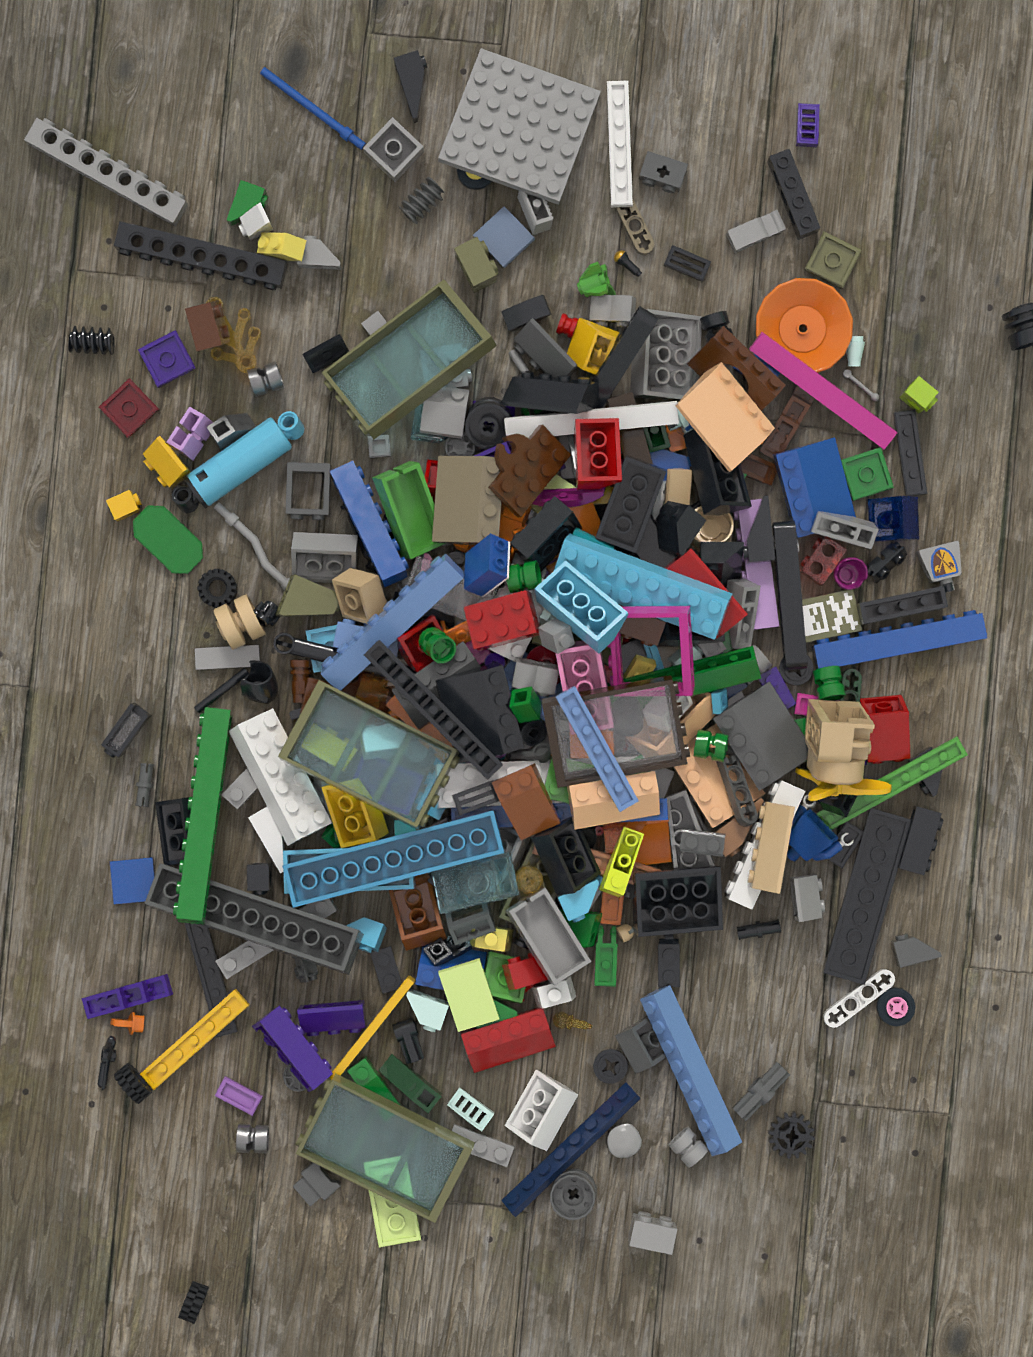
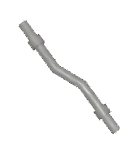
[214,502,290,591]

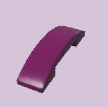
[532,487,606,507]

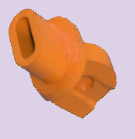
[110,1012,144,1035]

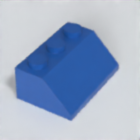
[415,944,487,990]

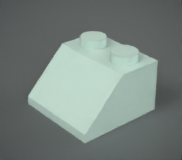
[406,988,449,1032]

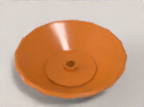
[756,278,853,373]

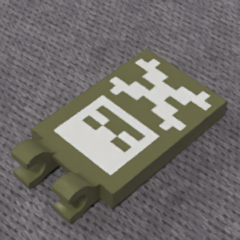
[778,589,862,643]

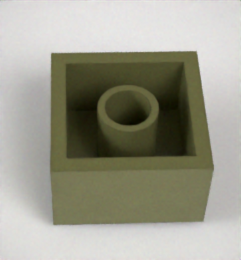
[454,237,499,293]

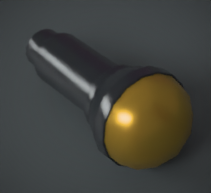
[614,250,642,277]

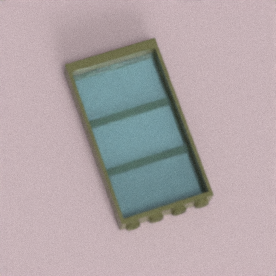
[322,279,497,440]
[278,680,460,830]
[295,1073,475,1223]

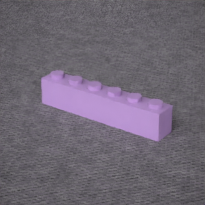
[733,499,779,630]

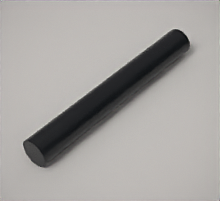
[194,667,249,713]

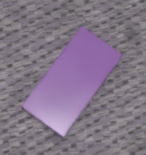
[215,1076,263,1116]

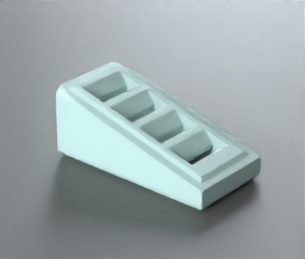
[447,1087,494,1132]

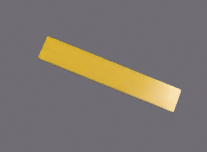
[329,976,415,1079]
[140,989,250,1090]

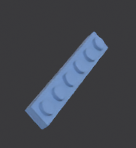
[555,686,639,812]

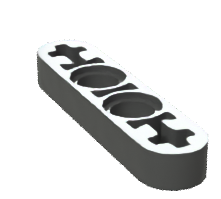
[716,745,758,827]

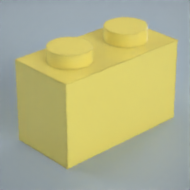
[257,232,307,261]

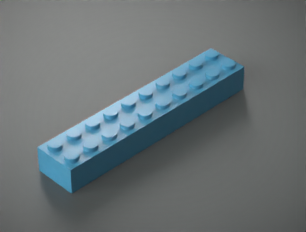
[282,810,505,908]

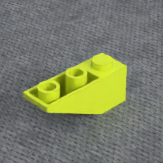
[599,827,644,897]

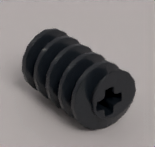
[68,326,115,355]

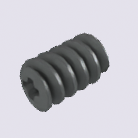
[398,177,444,224]

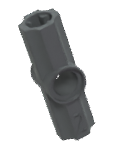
[732,1062,790,1121]

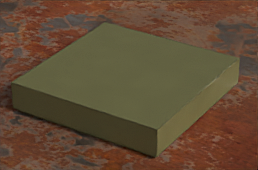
[804,231,862,289]

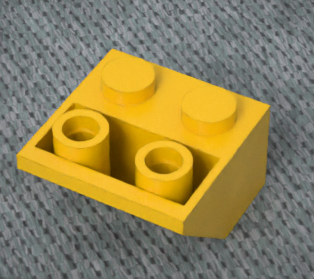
[567,318,620,375]

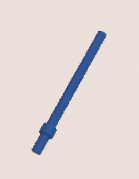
[260,67,366,150]

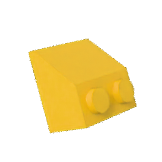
[143,436,190,489]

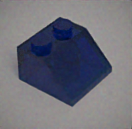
[868,496,919,542]

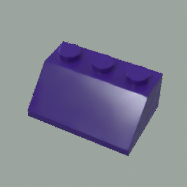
[297,1000,367,1036]

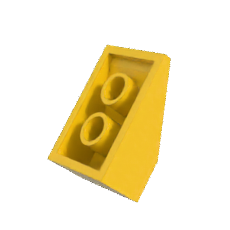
[321,778,389,848]

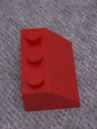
[574,418,622,490]

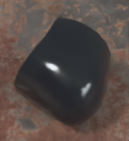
[241,660,278,704]

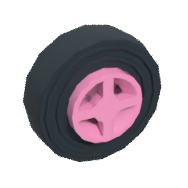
[876,987,916,1027]

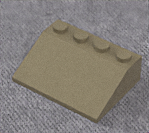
[432,456,501,546]

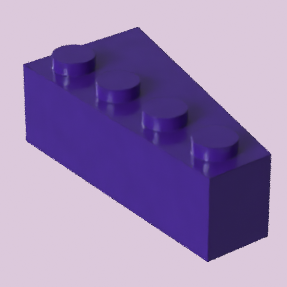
[252,1006,333,1092]

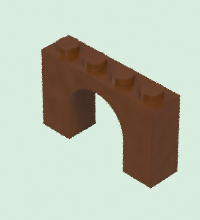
[687,326,786,411]

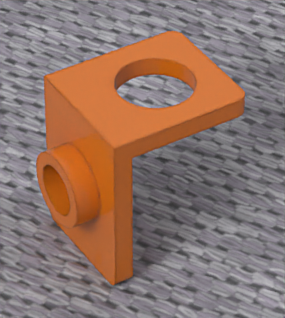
[440,620,471,646]

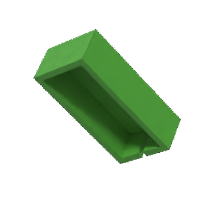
[372,461,446,559]

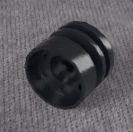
[1002,302,1033,351]

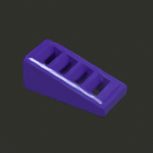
[796,103,820,148]

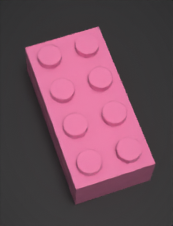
[556,640,614,735]

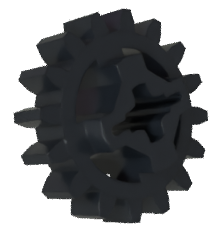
[768,1111,815,1159]

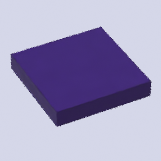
[138,330,196,388]

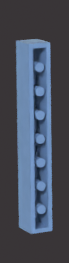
[321,554,464,691]
[640,985,742,1156]

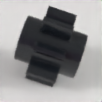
[253,601,280,627]

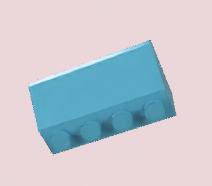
[534,561,628,654]

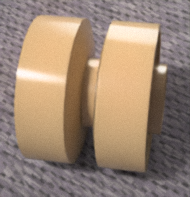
[690,506,734,552]
[213,594,266,650]

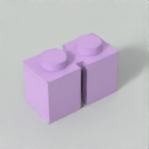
[166,407,213,461]

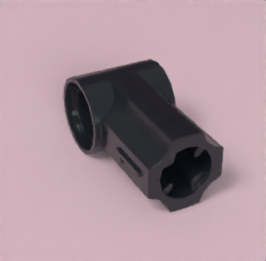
[392,1017,424,1064]

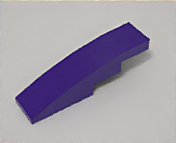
[81,974,173,1019]

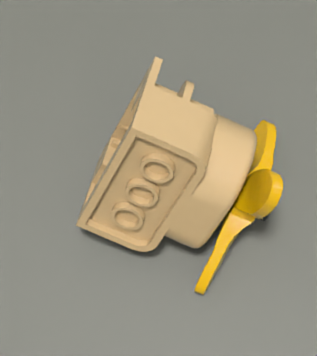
[795,699,892,801]

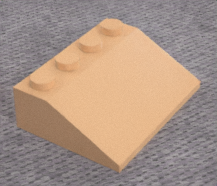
[675,362,775,472]
[673,724,765,828]

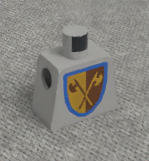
[916,541,962,593]

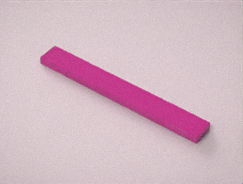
[749,332,897,450]

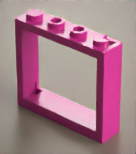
[607,606,695,696]

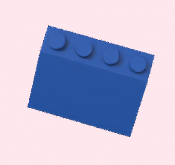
[773,437,856,538]

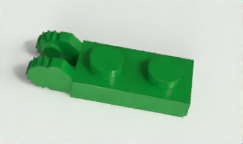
[594,925,618,987]

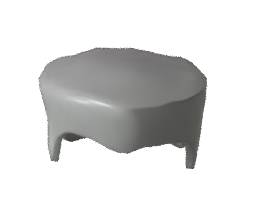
[607,1123,642,1158]

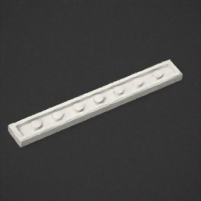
[504,401,679,438]

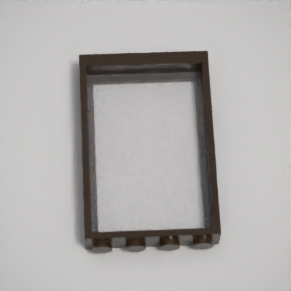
[542,675,690,788]

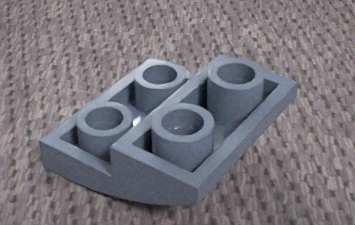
[473,207,535,268]

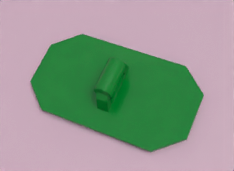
[133,505,203,574]

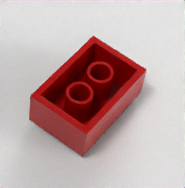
[464,590,540,651]

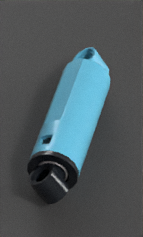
[172,411,304,513]

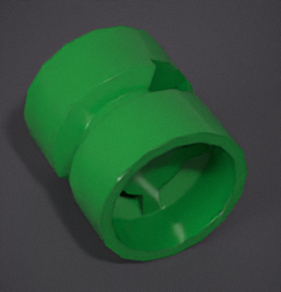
[506,560,542,593]
[418,627,456,664]
[813,666,846,701]
[694,729,729,762]

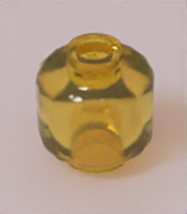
[514,865,543,894]

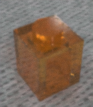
[355,672,389,709]

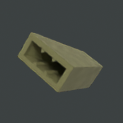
[275,574,340,617]

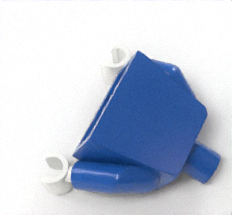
[787,795,854,862]

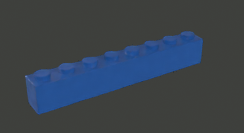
[812,610,987,670]

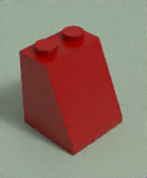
[860,694,910,764]

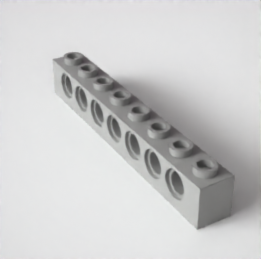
[24,118,188,227]

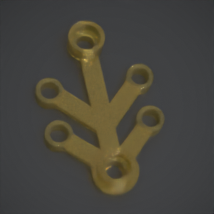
[206,297,261,373]

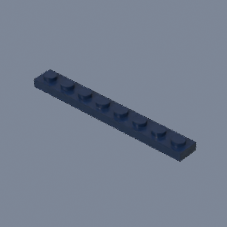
[501,1082,641,1217]

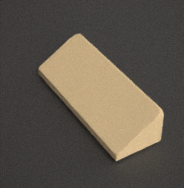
[665,468,692,505]

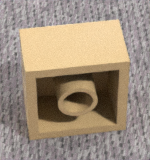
[332,568,387,624]

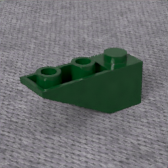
[379,1054,442,1113]

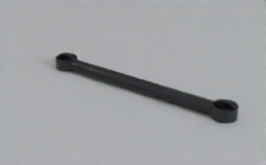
[273,633,417,678]

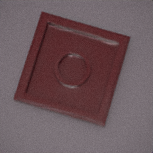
[99,378,160,439]

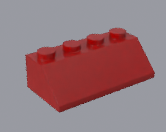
[665,548,748,640]
[461,1007,556,1073]

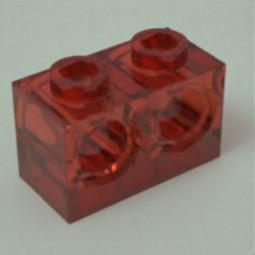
[800,536,847,586]

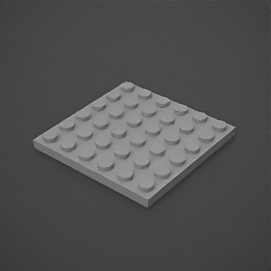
[438,48,601,205]

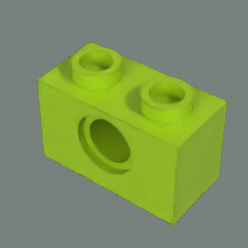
[899,376,939,414]

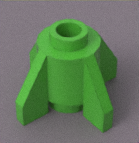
[577,262,616,298]

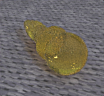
[553,1012,592,1030]

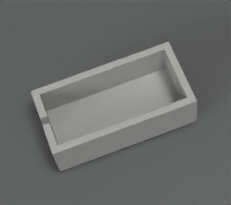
[505,887,591,985]

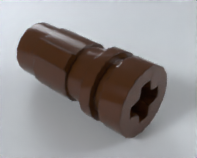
[290,659,311,703]

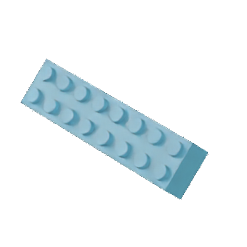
[554,533,733,640]

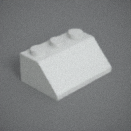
[505,1070,578,1151]

